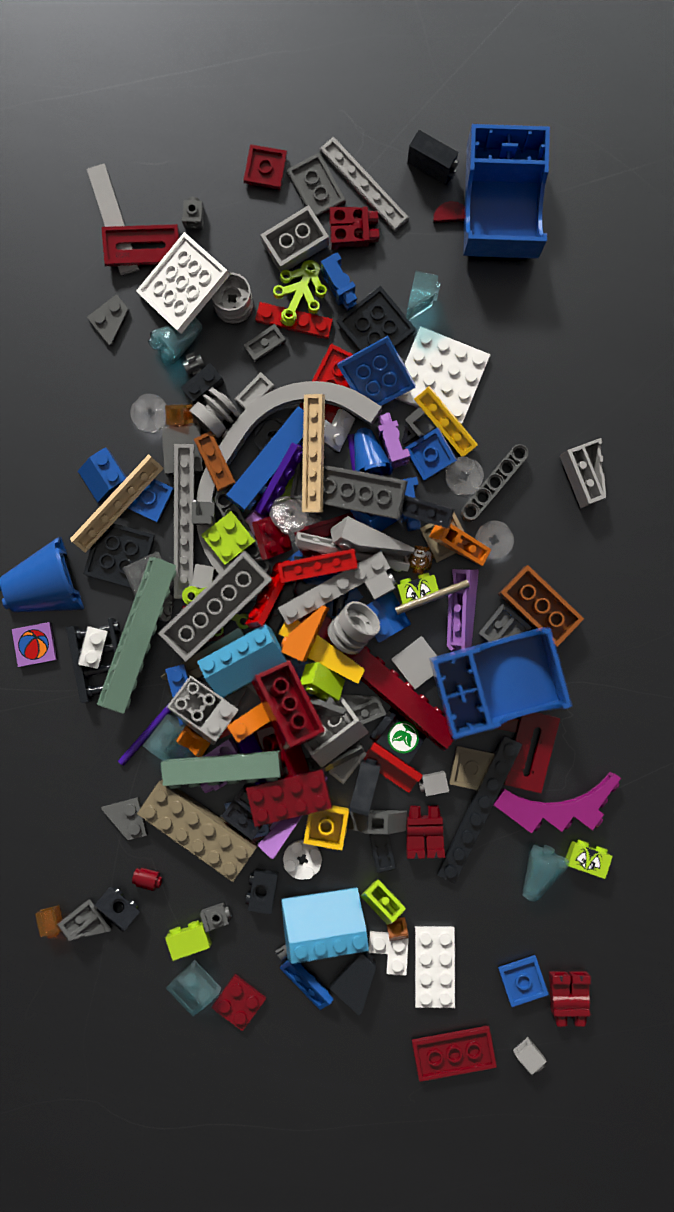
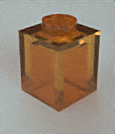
[165,404,193,425]
[35,905,62,938]

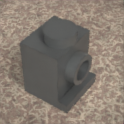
[182,197,204,229]
[200,902,232,932]

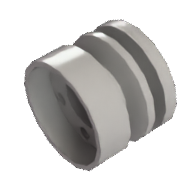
[211,273,253,324]
[189,387,240,439]
[328,602,380,654]

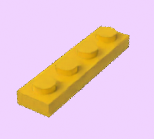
[414,386,478,458]

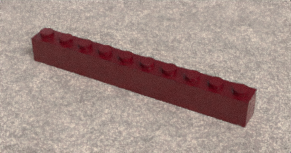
[300,608,455,751]

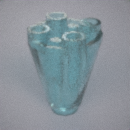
[148,318,203,365]
[523,845,569,902]

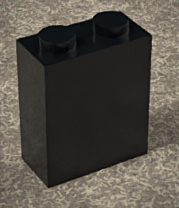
[407,130,459,185]

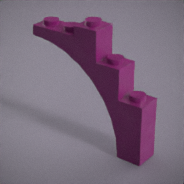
[494,772,621,834]

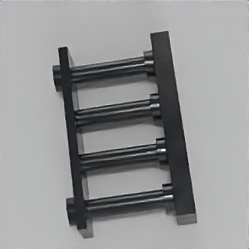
[66,618,120,703]

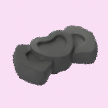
[158,594,175,622]

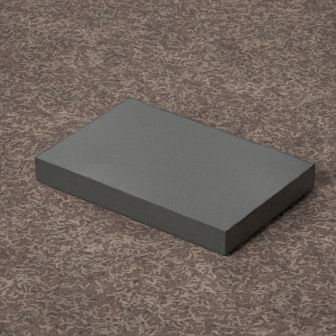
[287,152,346,218]

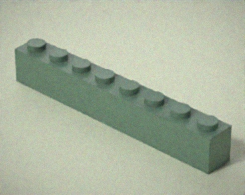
[97,557,177,713]

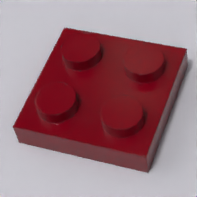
[243,144,287,190]
[251,513,292,560]
[211,974,266,1031]

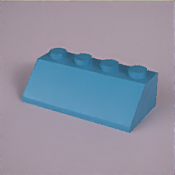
[197,624,287,698]

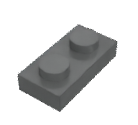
[244,324,286,362]

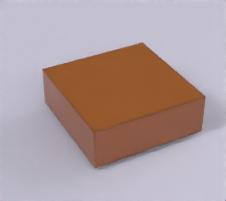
[387,917,409,941]

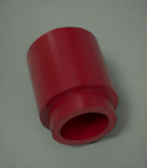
[132,868,163,891]

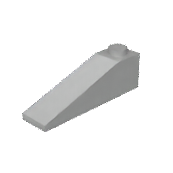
[330,516,415,557]

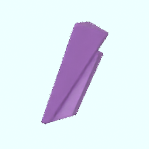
[447,569,478,652]
[258,776,328,859]

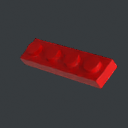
[255,302,333,339]
[278,549,358,583]
[245,560,290,628]

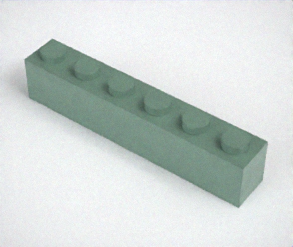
[161,751,283,789]

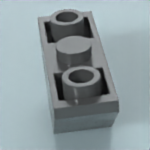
[348,810,407,834]

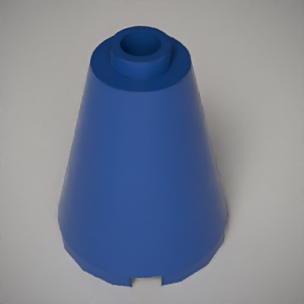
[354,428,393,476]

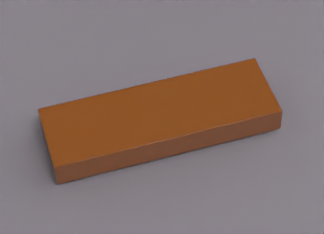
[194,431,236,492]

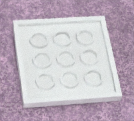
[137,232,231,334]
[395,326,490,425]

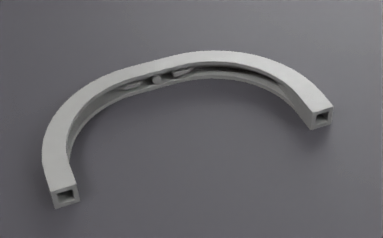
[196,381,382,602]

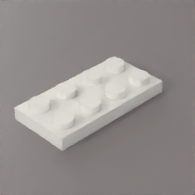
[415,926,455,1008]

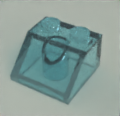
[406,271,441,320]
[143,714,190,761]
[166,960,221,1016]

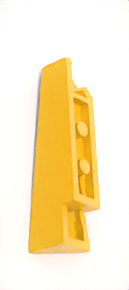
[279,620,365,684]

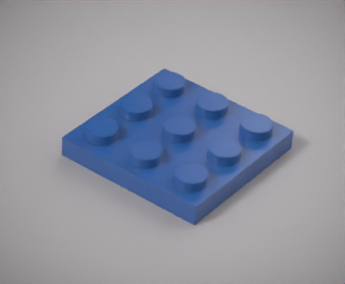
[337,336,416,406]

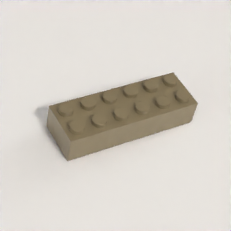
[137,780,258,882]

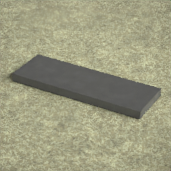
[290,461,408,520]

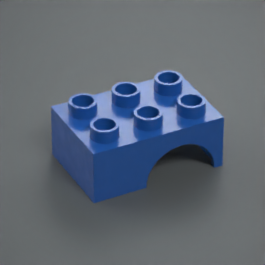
[463,124,550,258]
[429,627,572,739]

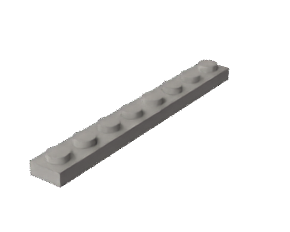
[174,444,195,599]

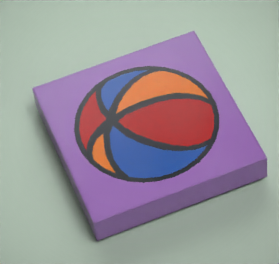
[12,622,57,667]

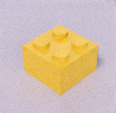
[303,806,349,850]

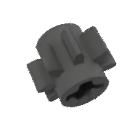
[183,352,205,376]

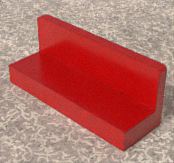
[363,741,423,793]

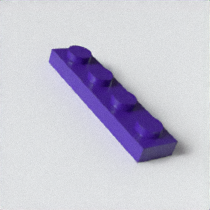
[255,442,303,516]

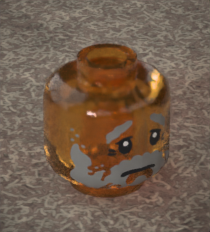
[408,545,433,574]

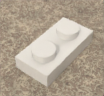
[78,627,107,669]

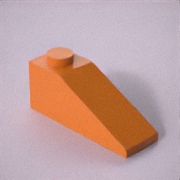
[429,523,491,566]
[281,606,329,662]
[227,703,270,742]

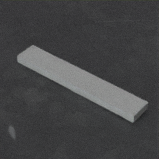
[320,137,409,232]
[87,164,139,276]

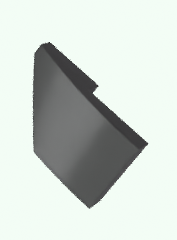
[308,696,348,716]

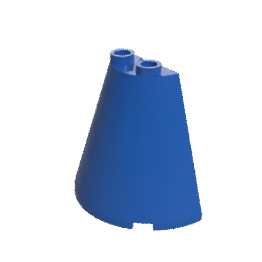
[0,537,84,612]

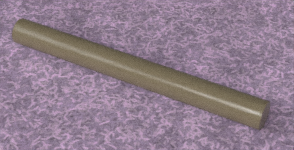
[395,580,470,615]

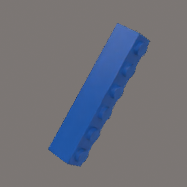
[225,406,304,512]

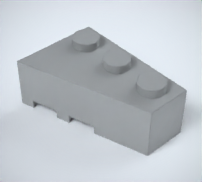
[560,438,606,508]

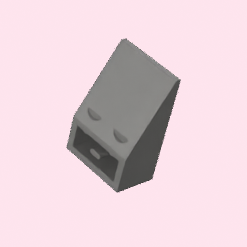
[167,676,239,745]

